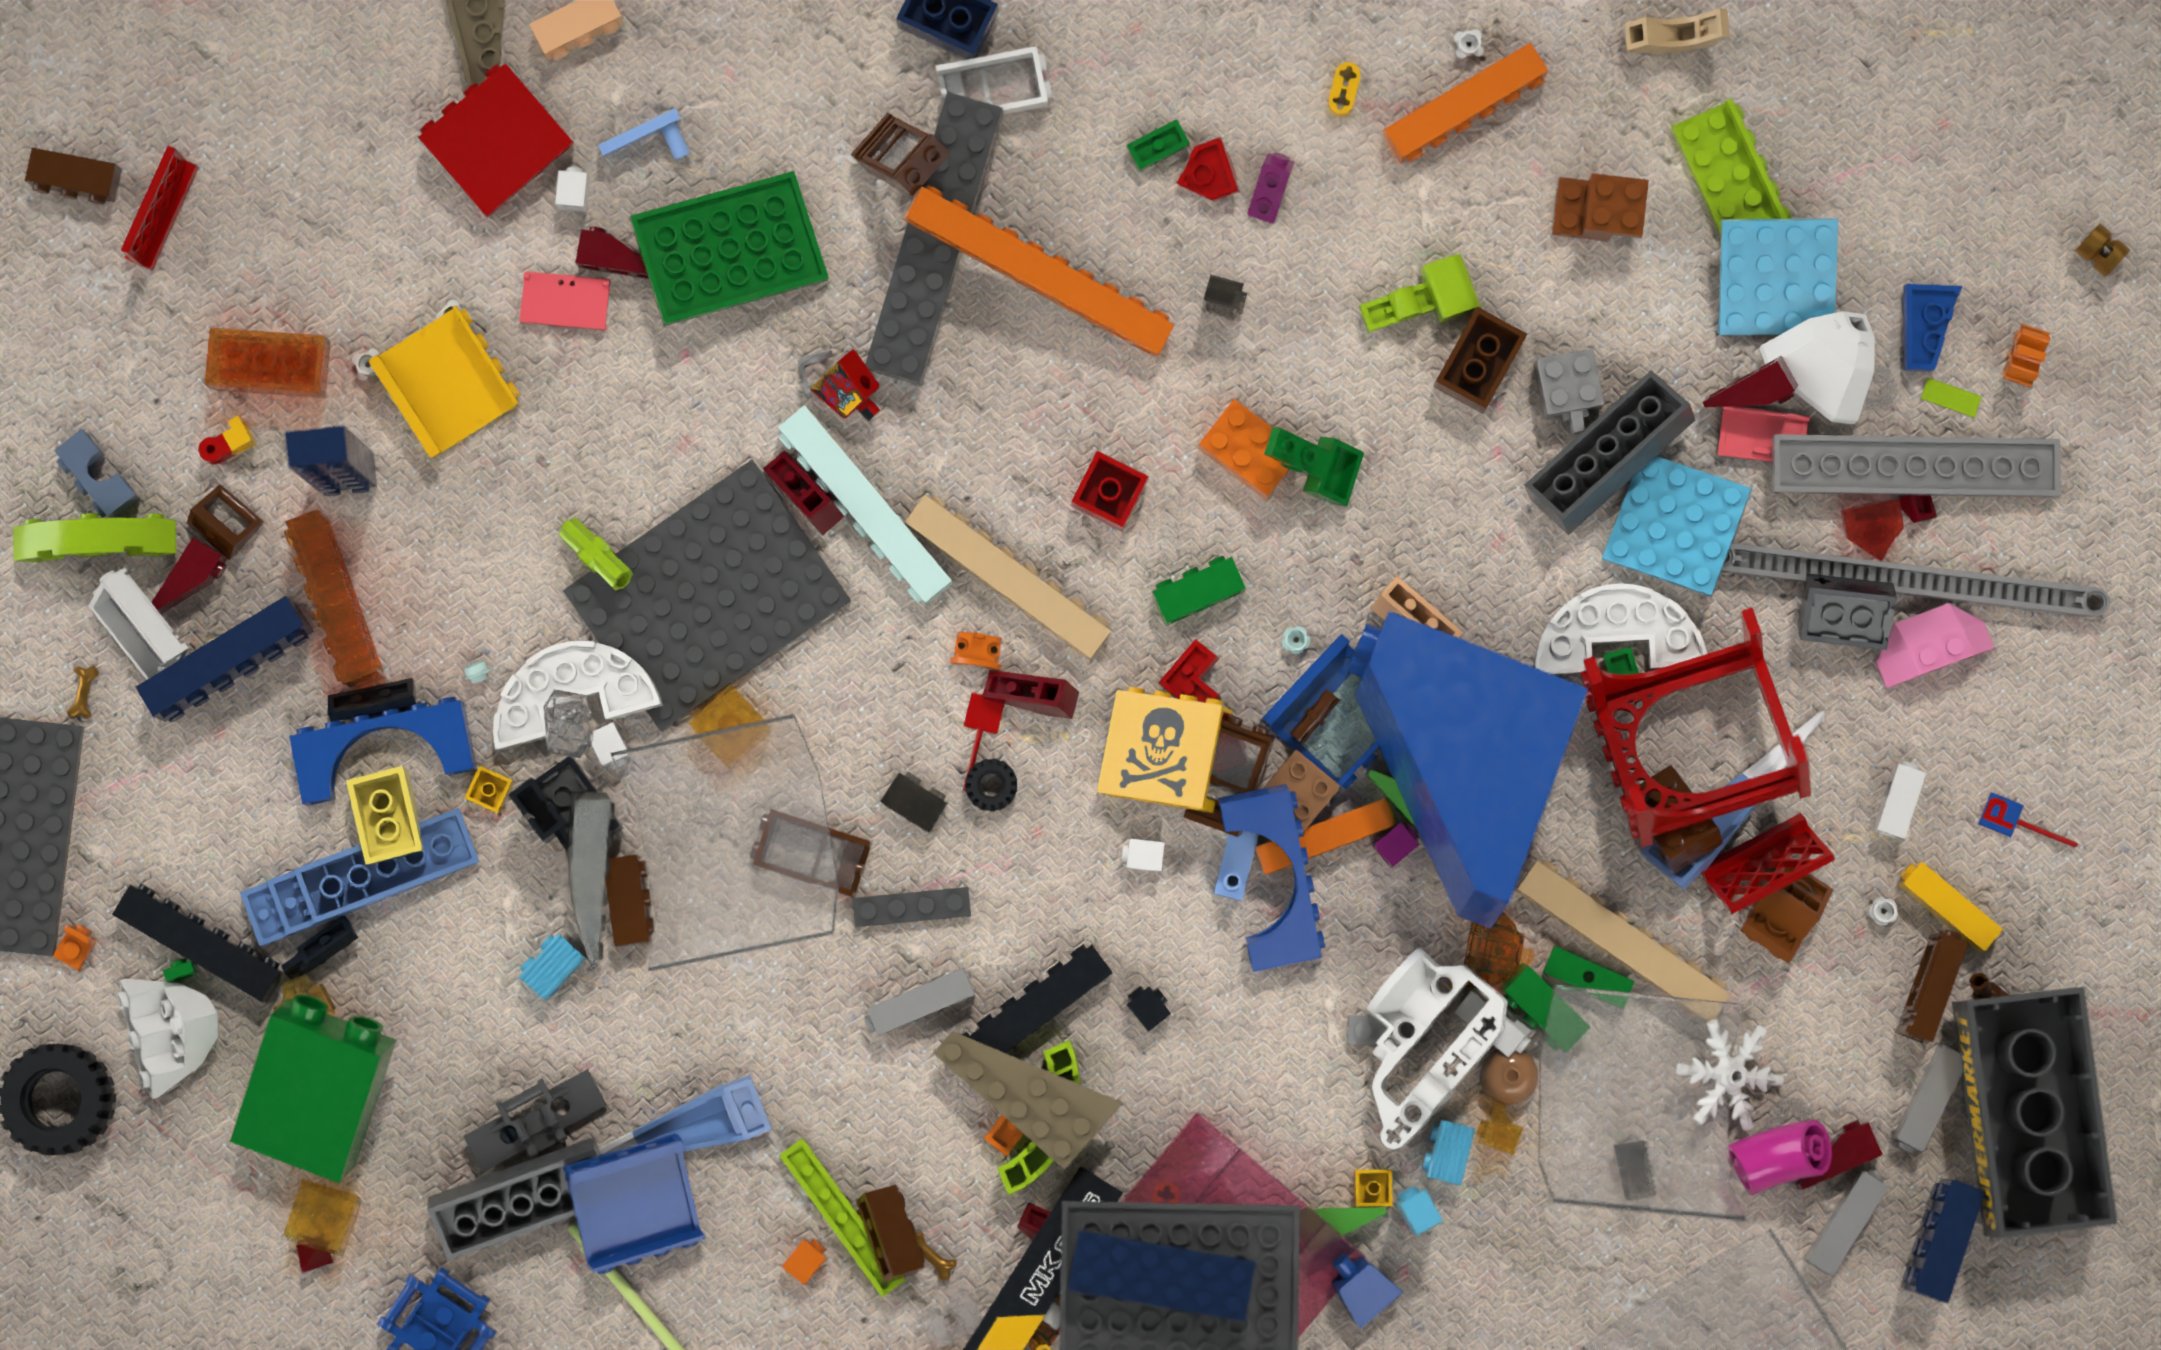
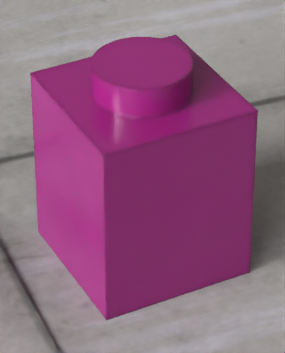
[1372,823,1420,868]

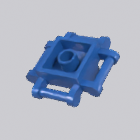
[377,1267,497,1350]

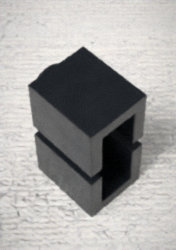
[508,777,570,843]

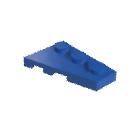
[1903,284,1962,372]

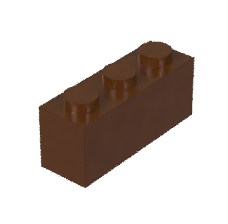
[25,147,122,205]
[602,854,656,947]
[856,1184,925,1283]

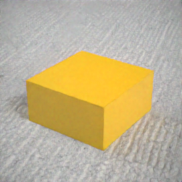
[464,765,515,814]
[1354,1169,1393,1207]

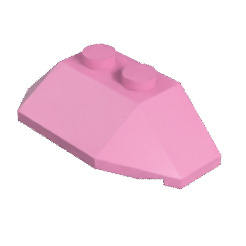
[1876,603,1994,689]

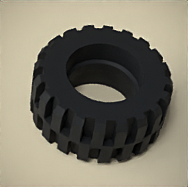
[0,1043,116,1155]

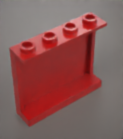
[418,63,574,218]

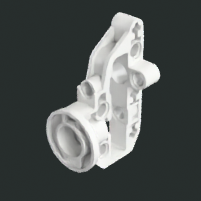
[1367,948,1508,1149]

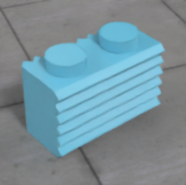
[519,934,586,1001]
[1422,1120,1475,1186]

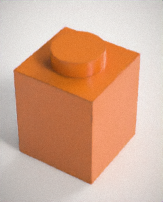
[781,1238,828,1285]

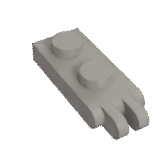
[1347,1015,1426,1046]

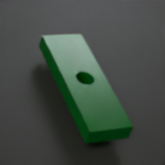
[1542,946,1635,1008]

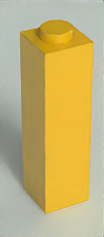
[1898,861,2003,953]

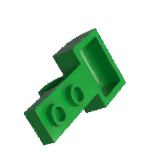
[1264,427,1364,507]

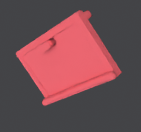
[519,271,611,331]
[1716,406,1810,463]

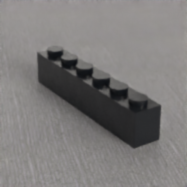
[112,883,284,1003]
[962,944,1113,1053]

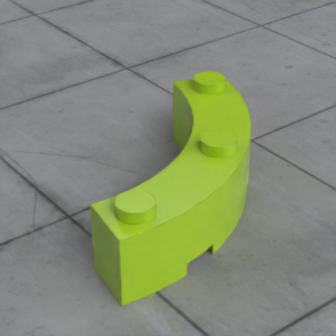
[13,513,176,563]
[997,1040,1081,1196]

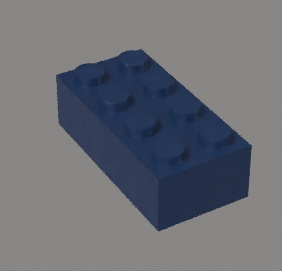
[1902,1178,1986,1304]

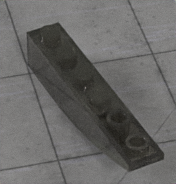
[567,791,615,969]

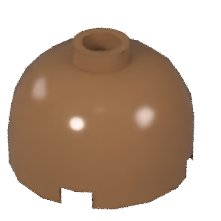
[1480,1049,1539,1105]

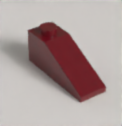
[575,226,648,279]
[1702,356,1798,407]
[763,450,844,536]
[151,538,227,614]
[982,670,1080,719]
[1796,1119,1883,1190]

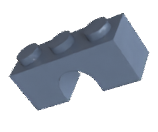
[54,429,141,518]

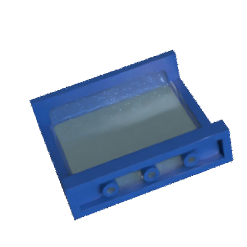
[1261,634,1380,790]

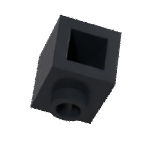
[1126,986,1171,1032]

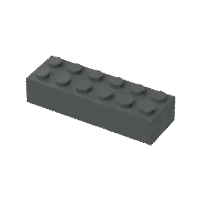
[1524,370,1696,535]
[427,1137,601,1261]

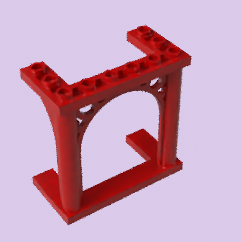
[1580,607,1811,848]

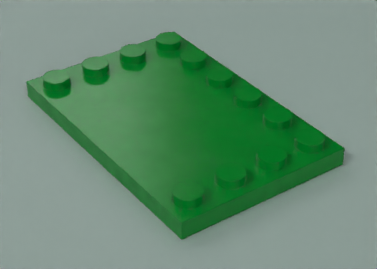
[629,171,829,326]

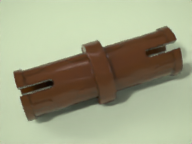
[1289,689,1341,745]

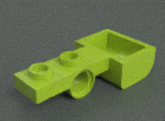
[1358,254,1481,334]

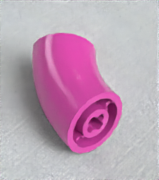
[1727,1120,1832,1196]

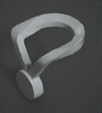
[798,350,833,398]

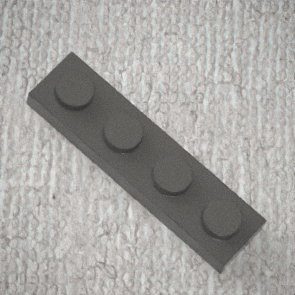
[853,887,971,927]

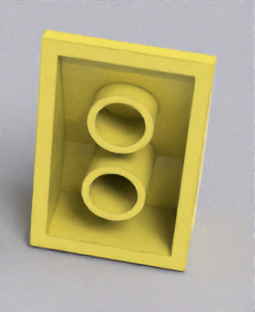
[346,766,423,865]

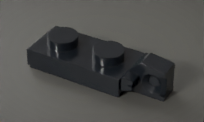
[281,916,359,982]

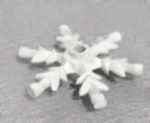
[1676,1020,1784,1130]

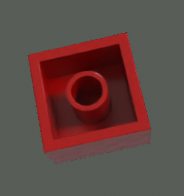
[1071,451,1149,532]

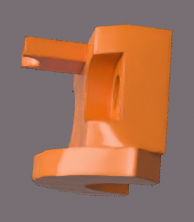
[950,632,1002,670]

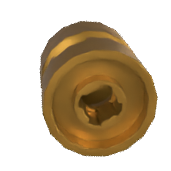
[2075,223,2131,277]

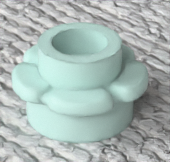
[1282,626,1310,654]
[463,660,490,684]

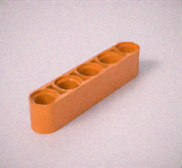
[1255,798,1398,875]

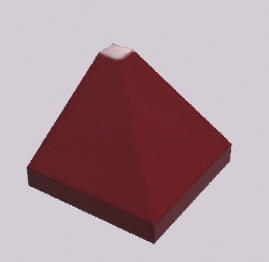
[1896,495,1937,523]
[1017,1202,1051,1241]
[296,1235,334,1273]

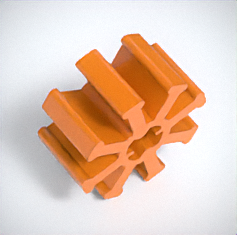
[2002,324,2050,388]

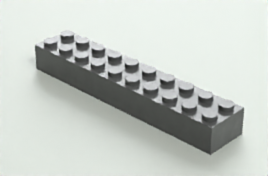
[865,91,1004,386]

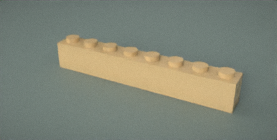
[904,495,1111,662]
[1515,860,1730,1023]

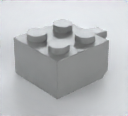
[1533,349,1604,435]

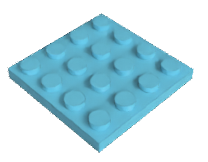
[1718,218,1838,335]
[1602,456,1752,597]

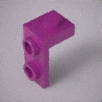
[1247,153,1295,223]

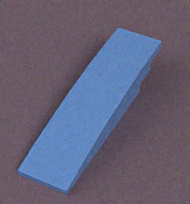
[240,808,479,947]

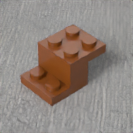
[1552,173,1649,242]
[1740,868,1833,964]

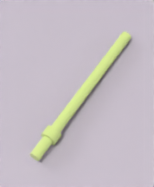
[567,1222,685,1350]

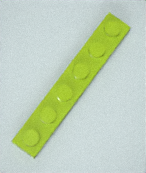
[779,1138,906,1298]

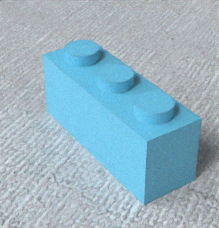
[1394,1186,1443,1235]

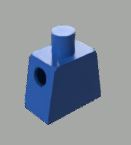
[1331,1254,1403,1329]

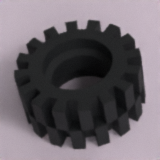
[965,758,1018,812]

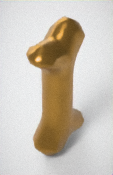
[66,666,99,719]
[914,1232,957,1280]

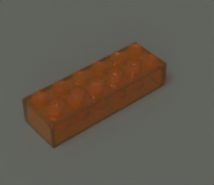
[284,509,386,689]

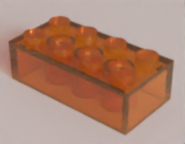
[205,328,331,398]

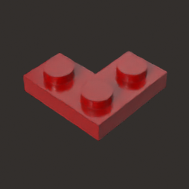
[1158,639,1221,703]

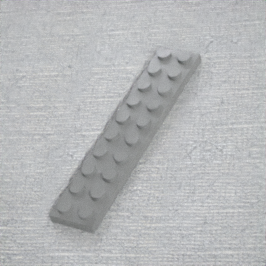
[1772,434,2061,498]

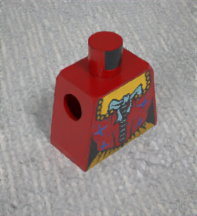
[810,349,880,421]

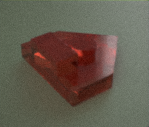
[1841,498,1904,561]

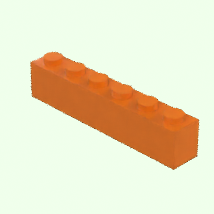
[1382,42,1549,164]

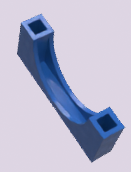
[289,697,477,806]
[1218,784,1325,972]

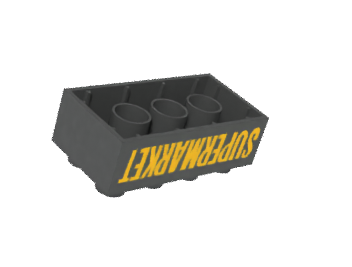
[1952,987,2118,1239]

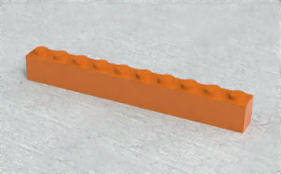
[902,185,1175,357]

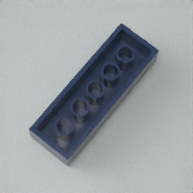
[285,426,377,496]
[135,596,314,723]
[1068,1230,1256,1322]

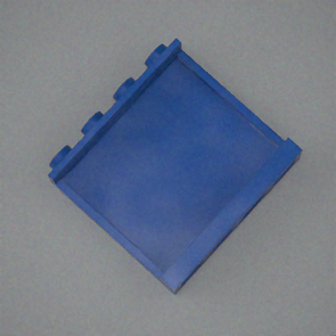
[564,1133,706,1274]

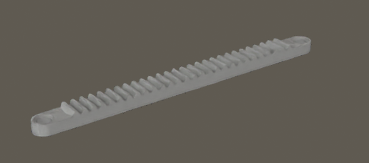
[1722,543,2110,618]

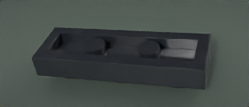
[328,678,416,722]

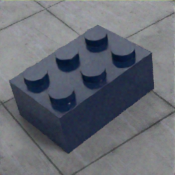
[896,0,999,59]

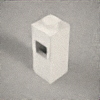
[1872,761,1926,841]
[1454,987,1533,1057]

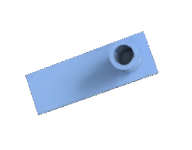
[598,108,690,161]
[1214,831,1259,901]

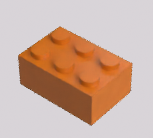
[1198,399,1290,501]

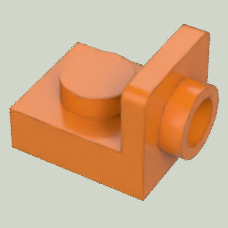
[53,923,98,971]

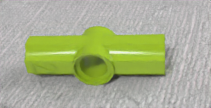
[558,517,633,591]

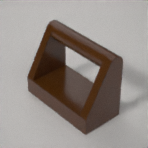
[186,484,264,560]

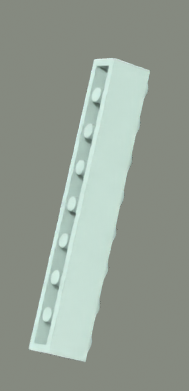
[778,405,953,606]

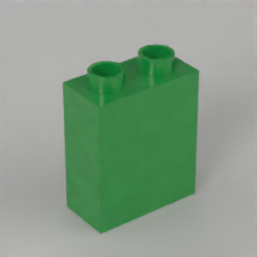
[230,995,397,1183]

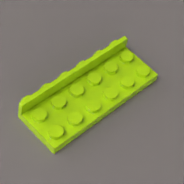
[1670,98,1792,237]

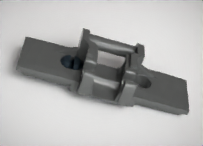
[463,1069,607,1173]

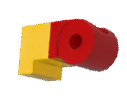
[198,416,257,465]

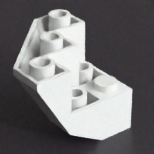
[1759,311,1875,425]
[116,979,218,1099]

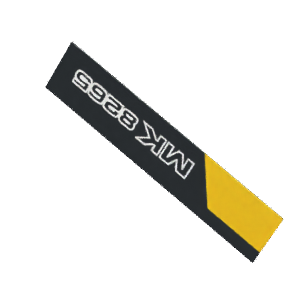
[963,1166,1123,1350]

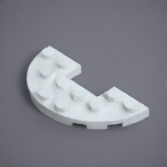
[1534,584,1707,675]
[493,641,663,751]

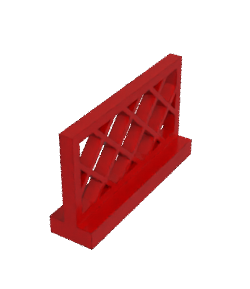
[121,146,199,271]
[1701,813,1835,914]

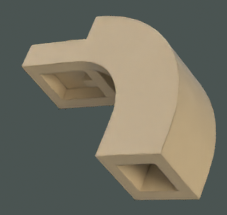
[1625,8,1730,54]

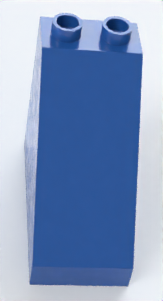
[1347,611,1588,929]

